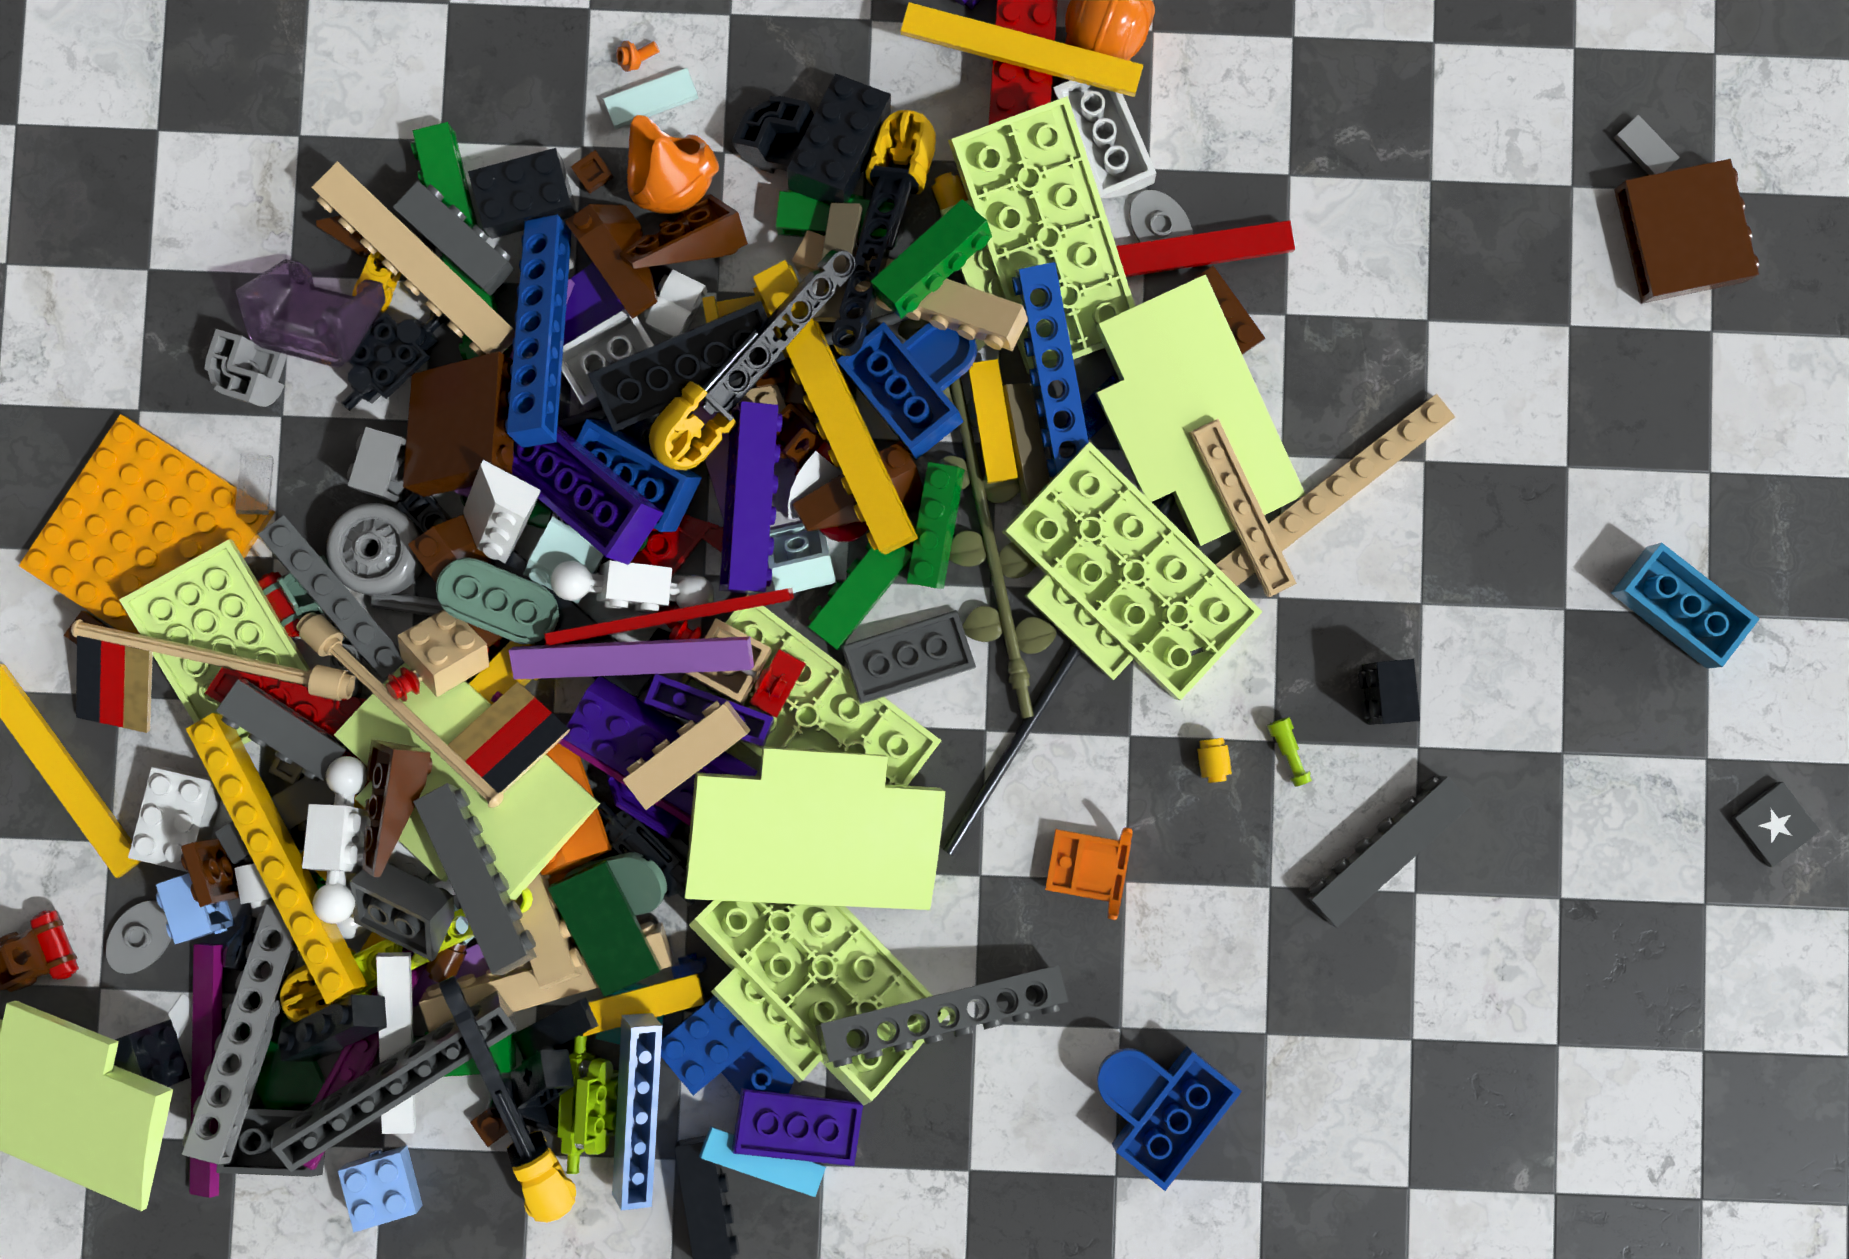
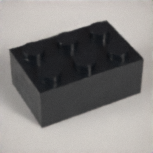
[468,148,577,239]

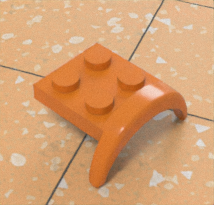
[1045,827,1133,920]

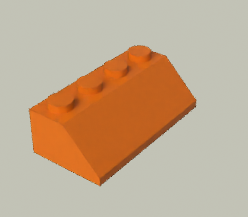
[541,743,612,875]

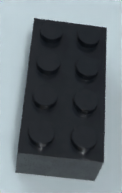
[787,73,891,205]

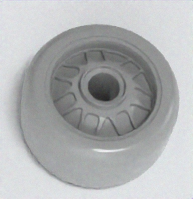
[326,503,423,596]

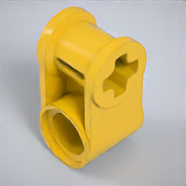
[352,251,402,313]

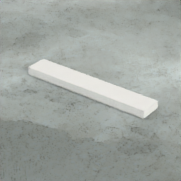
[376,952,416,1134]

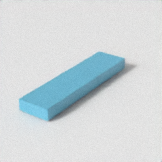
[699,1126,826,1197]

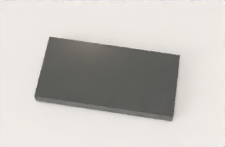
[841,610,976,705]

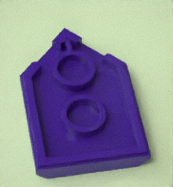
[606,773,682,839]

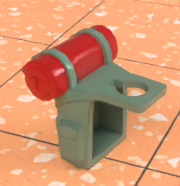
[258,555,331,637]

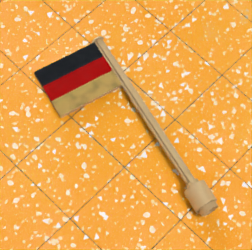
[296,612,570,808]
[71,619,355,733]

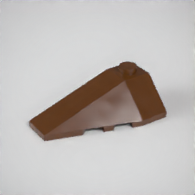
[619,194,748,269]
[565,204,658,319]
[792,441,923,532]
[408,514,503,648]
[363,739,432,877]

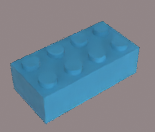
[1611,542,1759,669]

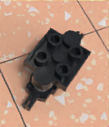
[341,312,446,411]
[597,802,698,906]

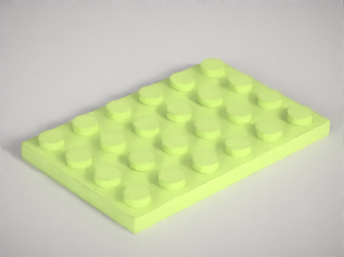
[119,539,310,744]

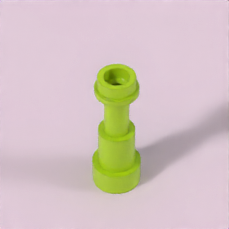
[1267,717,1312,787]

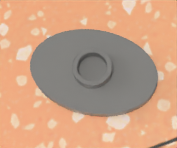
[1130,190,1193,243]
[106,900,172,974]

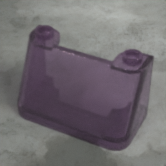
[235,259,385,368]

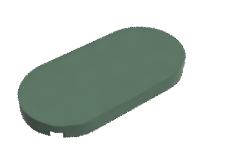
[436,557,559,644]
[564,852,667,916]

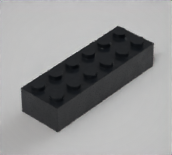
[587,301,785,432]

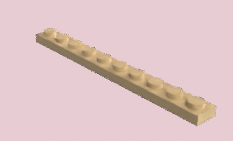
[1215,394,1455,586]

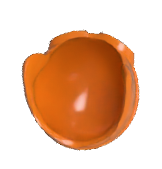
[1065,0,1155,61]
[627,115,719,214]

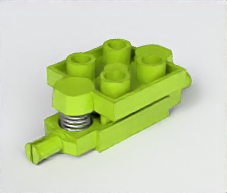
[557,1034,619,1174]

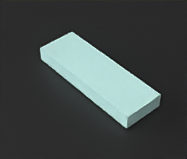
[603,68,699,129]

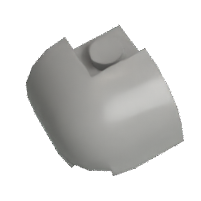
[204,329,288,407]

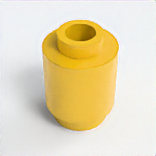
[931,172,968,210]
[1197,738,1232,783]

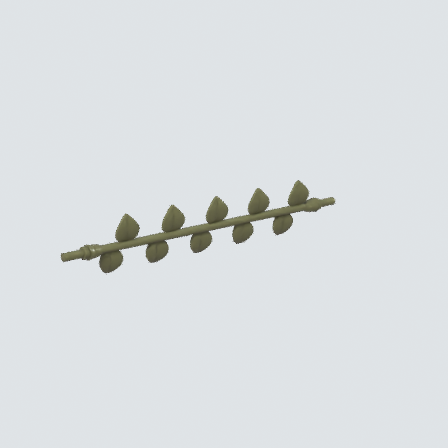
[898,319,1056,719]

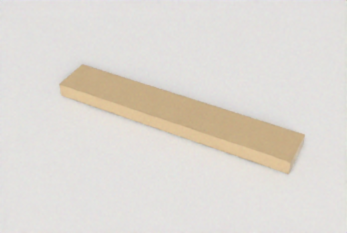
[1189,419,1297,597]

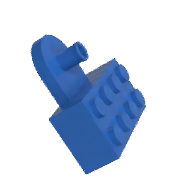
[837,322,977,460]
[576,419,702,560]
[661,995,795,1096]
[1097,1046,1242,1191]

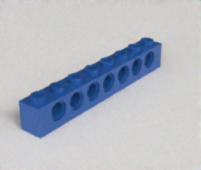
[505,214,572,448]
[1012,262,1089,477]

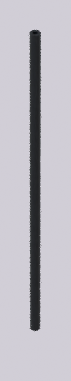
[943,493,1176,856]

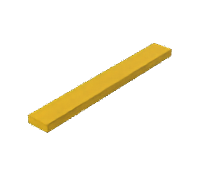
[901,2,1143,97]
[0,664,142,878]

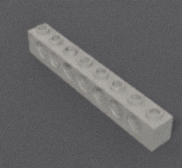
[182,905,299,1164]

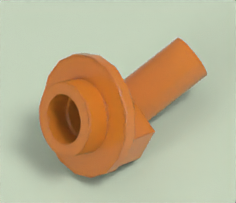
[616,41,660,72]

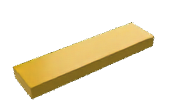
[968,359,1018,484]
[583,973,705,1037]

